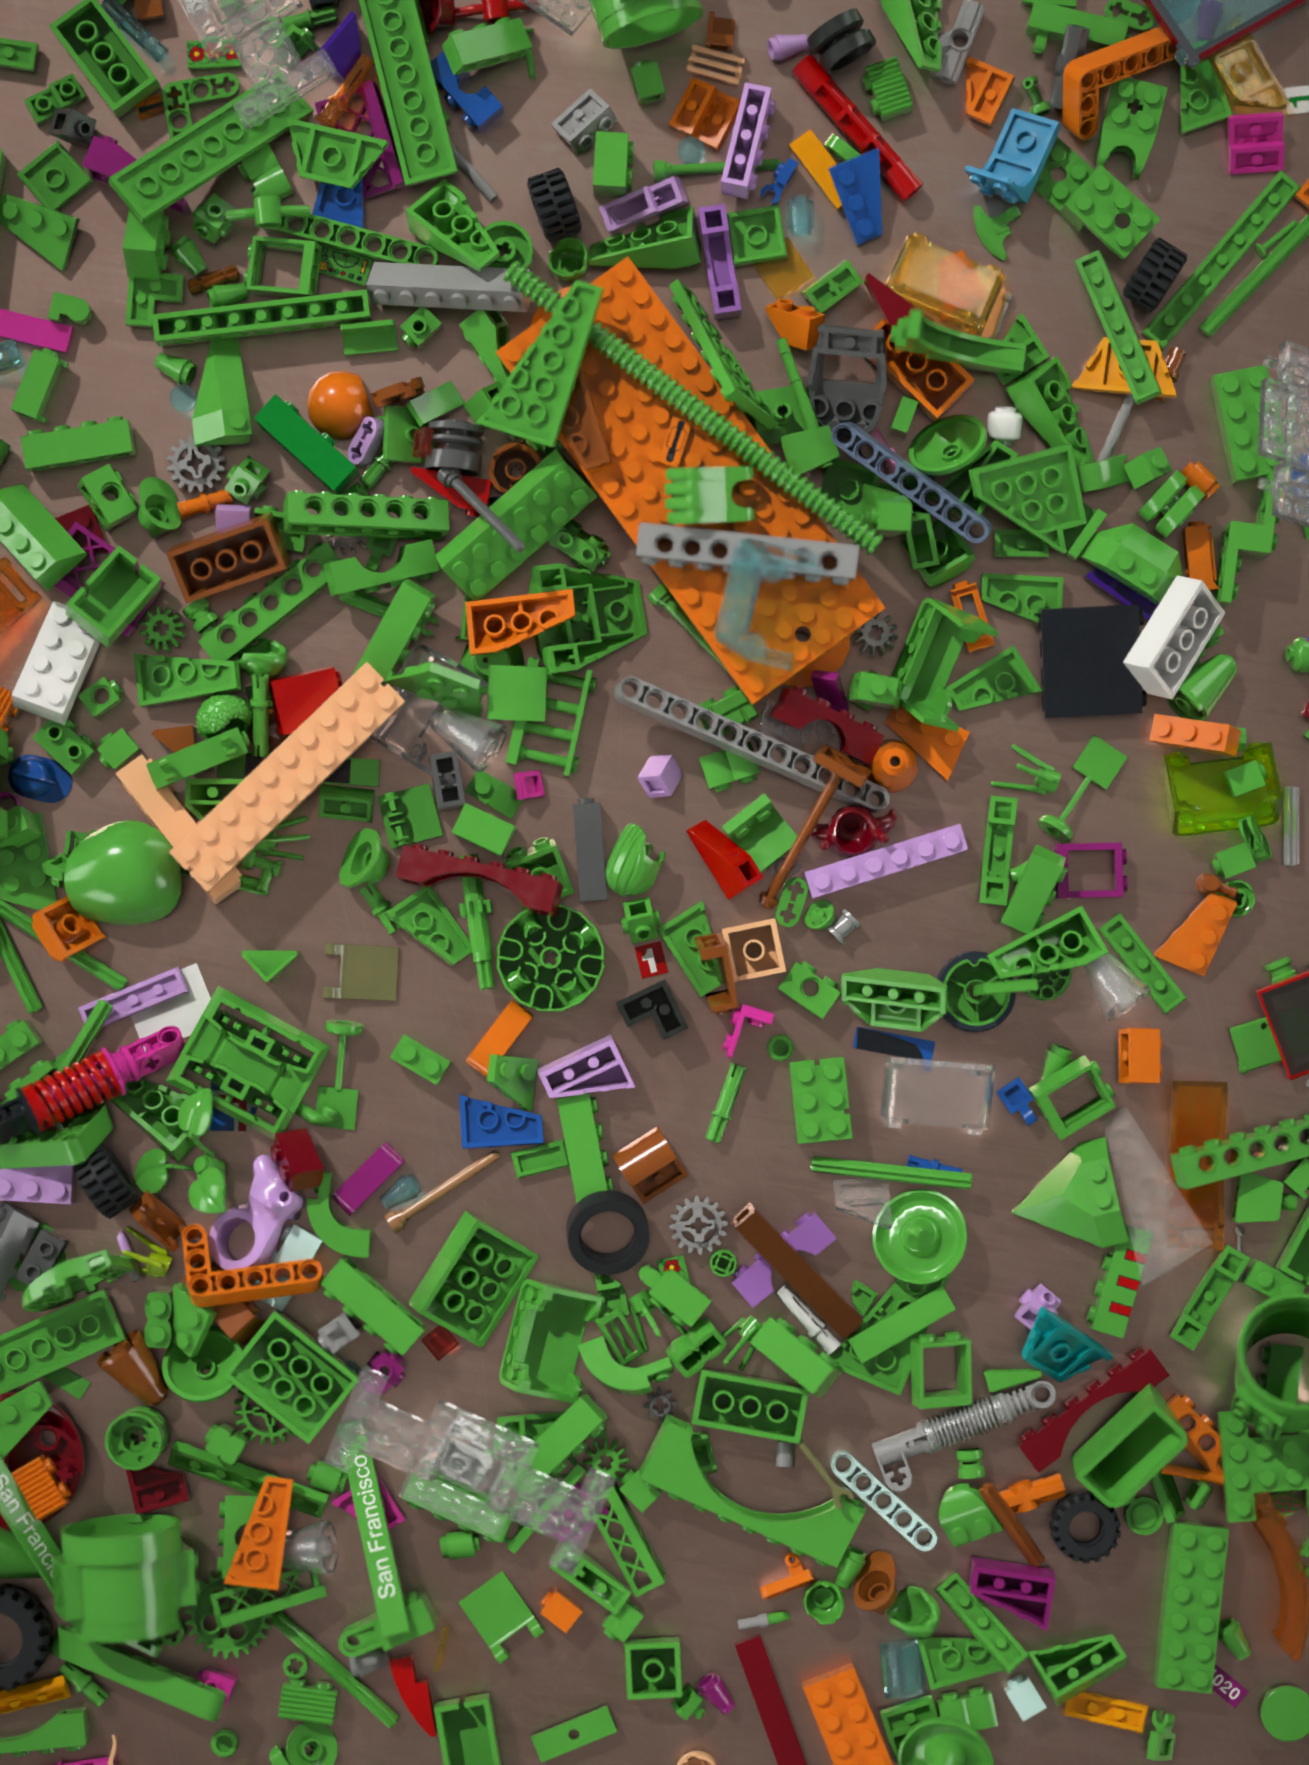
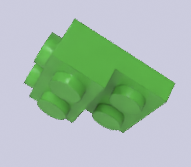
[504,837,575,911]

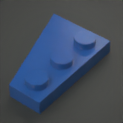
[459,1095,544,1150]

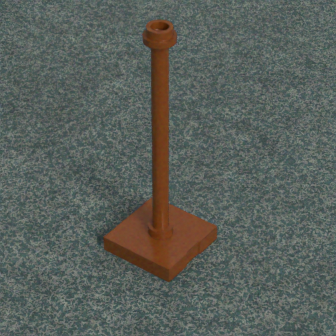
[759,744,873,909]

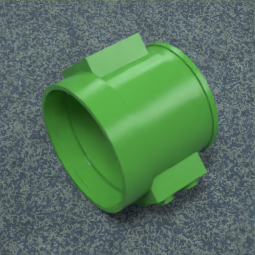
[589,0,704,49]
[1230,1293,1309,1441]
[52,1513,200,1642]

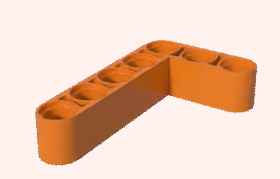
[1063,26,1180,140]
[182,1224,323,1307]

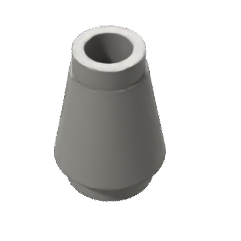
[348,1650,389,1678]

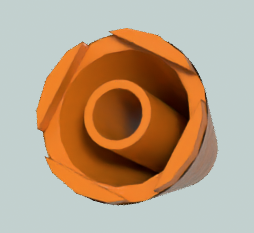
[864,739,918,793]

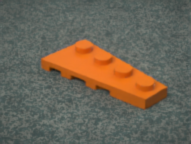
[224,1476,294,1590]

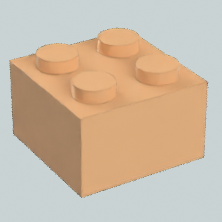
[721,918,786,982]

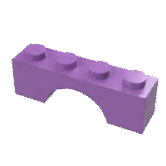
[698,204,742,320]
[731,1212,837,1308]

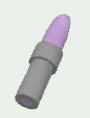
[117,1231,143,1283]

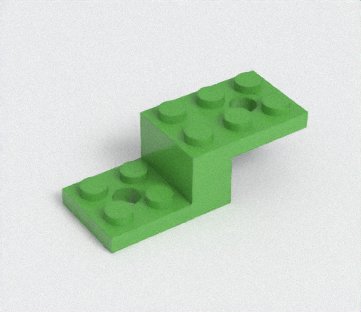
[1033,137,1161,261]
[1214,471,1285,608]

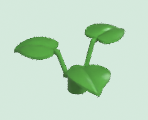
[135,1088,227,1214]

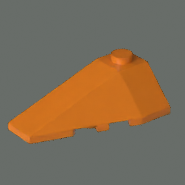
[465,589,576,656]

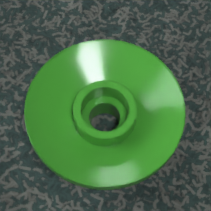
[286,1722,338,1765]

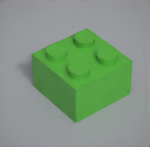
[593,131,634,198]
[123,208,171,280]
[625,1637,682,1700]

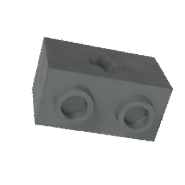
[428,751,466,812]

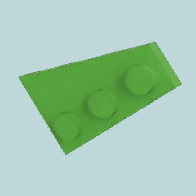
[0,193,80,271]
[384,886,472,966]

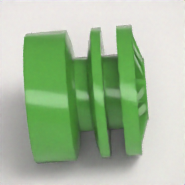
[105,1406,170,1470]

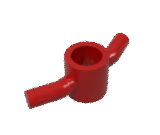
[454,0,538,25]

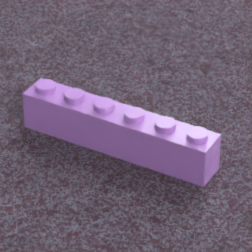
[803,824,968,899]

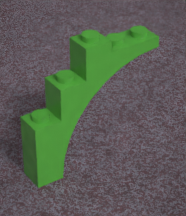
[890,309,1027,376]

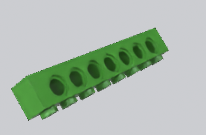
[152,289,372,347]

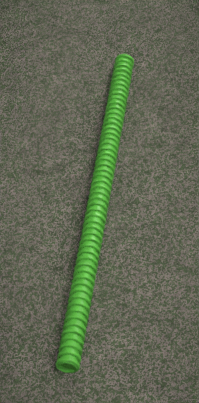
[503,261,883,555]

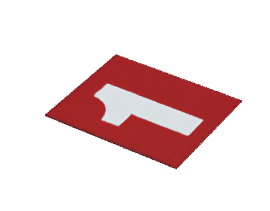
[634,941,668,979]

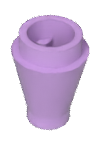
[767,34,809,61]

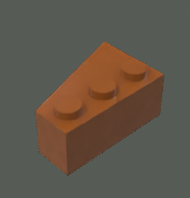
[180,1260,267,1346]

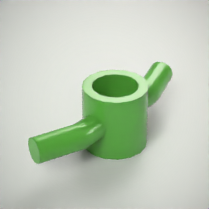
[225,196,310,229]

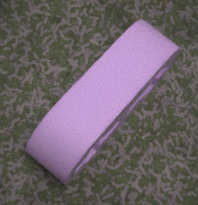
[348,417,384,466]

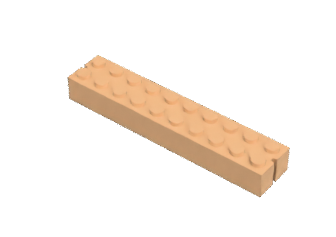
[169,662,405,892]

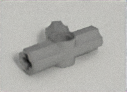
[935,0,986,84]

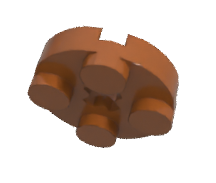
[371,377,425,408]

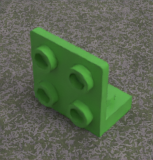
[722,793,797,873]

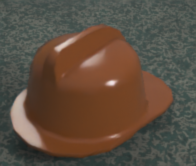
[854,1551,897,1615]

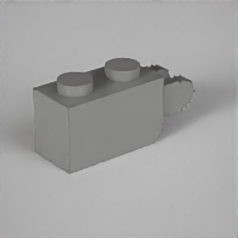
[317,1311,364,1354]

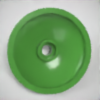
[909,414,987,476]
[162,1326,242,1403]

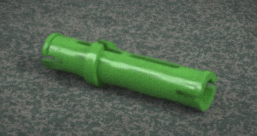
[250,673,272,757]

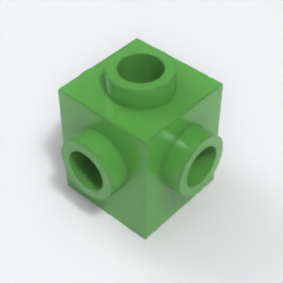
[192,193,236,244]
[224,455,270,505]
[621,897,661,944]

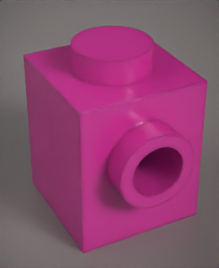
[195,1665,238,1707]

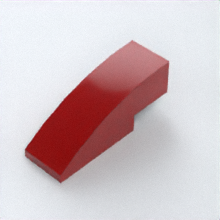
[389,1652,438,1737]

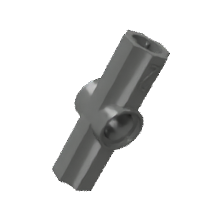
[1050,24,1090,109]

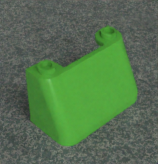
[499,1279,603,1403]

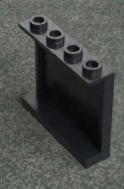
[1038,603,1147,718]

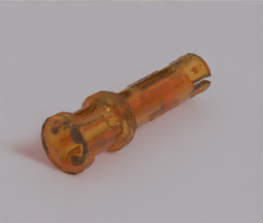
[314,52,375,129]

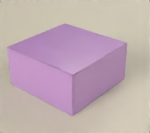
[215,505,251,531]

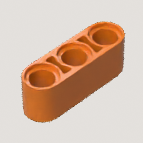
[465,999,534,1078]

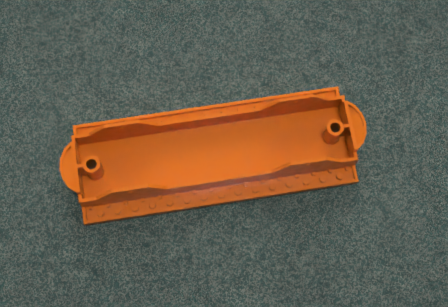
[496,256,885,705]

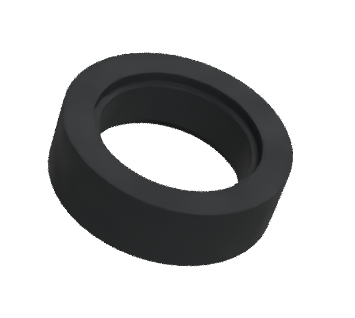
[566,1190,650,1275]

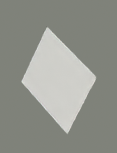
[131,963,211,1052]

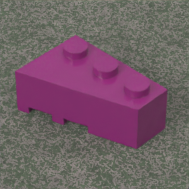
[968,1557,1056,1631]

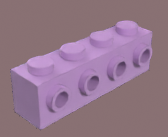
[721,82,776,199]

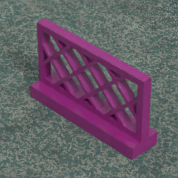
[314,80,409,200]
[54,521,165,637]

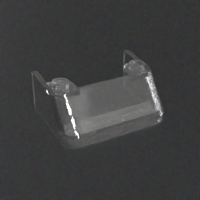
[370,645,488,775]

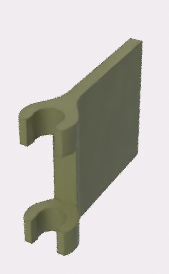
[322,943,399,1001]
[799,1437,854,1509]

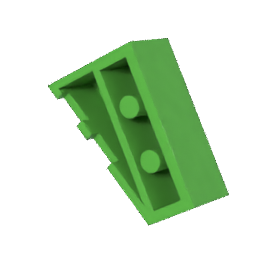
[858,482,912,538]

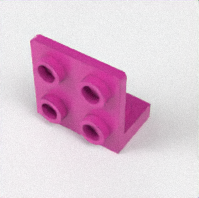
[722,1004,774,1058]

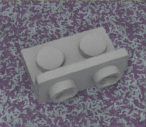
[551,89,617,155]

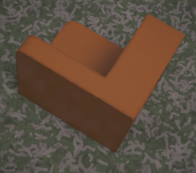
[705,11,736,52]

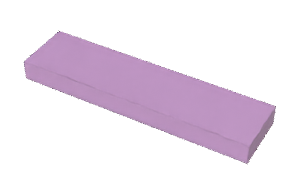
[78,967,189,1028]

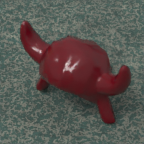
[811,804,897,857]

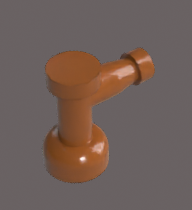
[1196,873,1238,899]

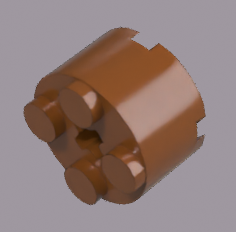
[489,443,541,496]

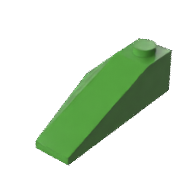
[880,0,942,72]
[405,179,500,272]
[1006,356,1094,465]
[987,906,1109,980]

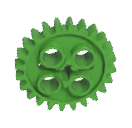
[184,1574,274,1659]

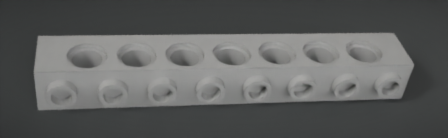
[636,522,859,585]

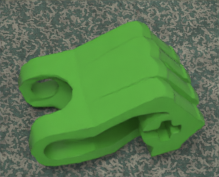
[664,467,755,524]

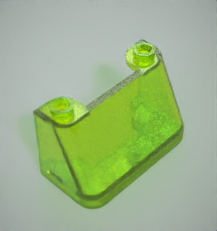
[1163,742,1283,836]

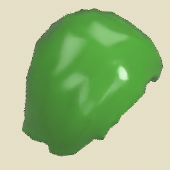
[234,638,288,680]
[887,1586,941,1638]

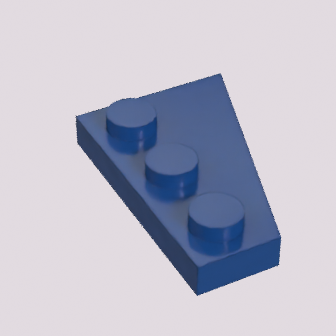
[828,148,882,245]
[312,178,365,229]

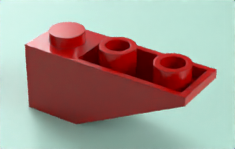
[686,820,764,900]

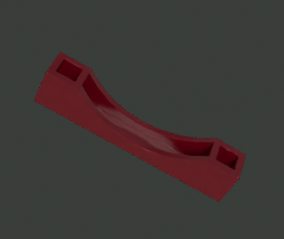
[395,843,564,917]
[1017,1347,1170,1473]

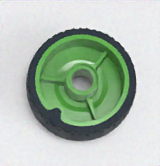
[936,951,1016,1032]

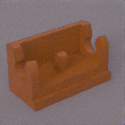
[129,1190,185,1253]

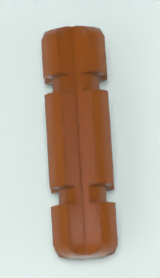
[187,265,240,295]

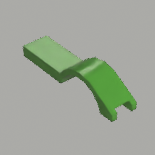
[1076,454,1130,492]

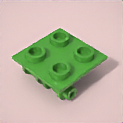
[377,783,443,849]

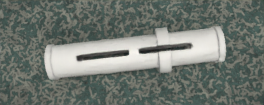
[774,1282,841,1355]

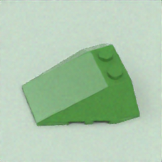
[529,563,648,674]

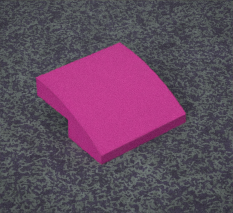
[1228,112,1285,174]

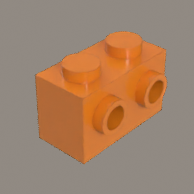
[1118,1028,1162,1085]

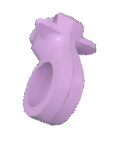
[208,1155,304,1270]

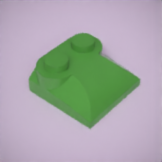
[900,519,975,587]

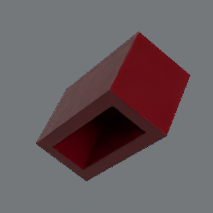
[270,1128,324,1192]

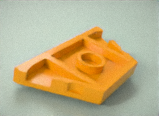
[1072,337,1177,398]

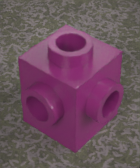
[363,1349,406,1394]

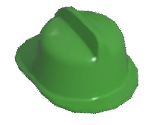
[138,477,181,538]

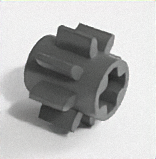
[643,1387,677,1422]

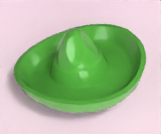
[872,1189,967,1284]
[898,1717,994,1765]

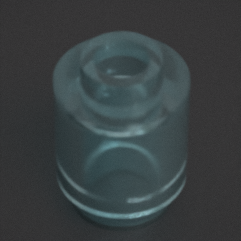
[787,195,814,236]

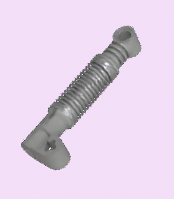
[871,1380,1056,1492]

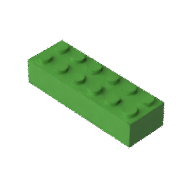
[435,448,598,601]
[1153,1520,1229,1694]

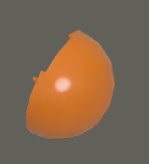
[307,370,374,440]

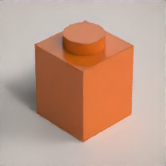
[539,1587,583,1633]

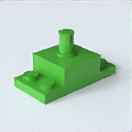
[744,384,810,449]

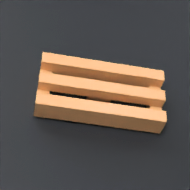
[686,44,745,86]

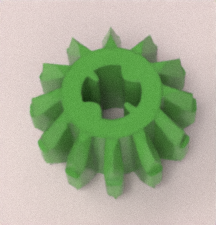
[140,606,186,652]
[583,1438,629,1485]

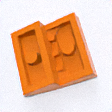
[668,77,741,151]

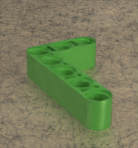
[0,1101,114,1169]

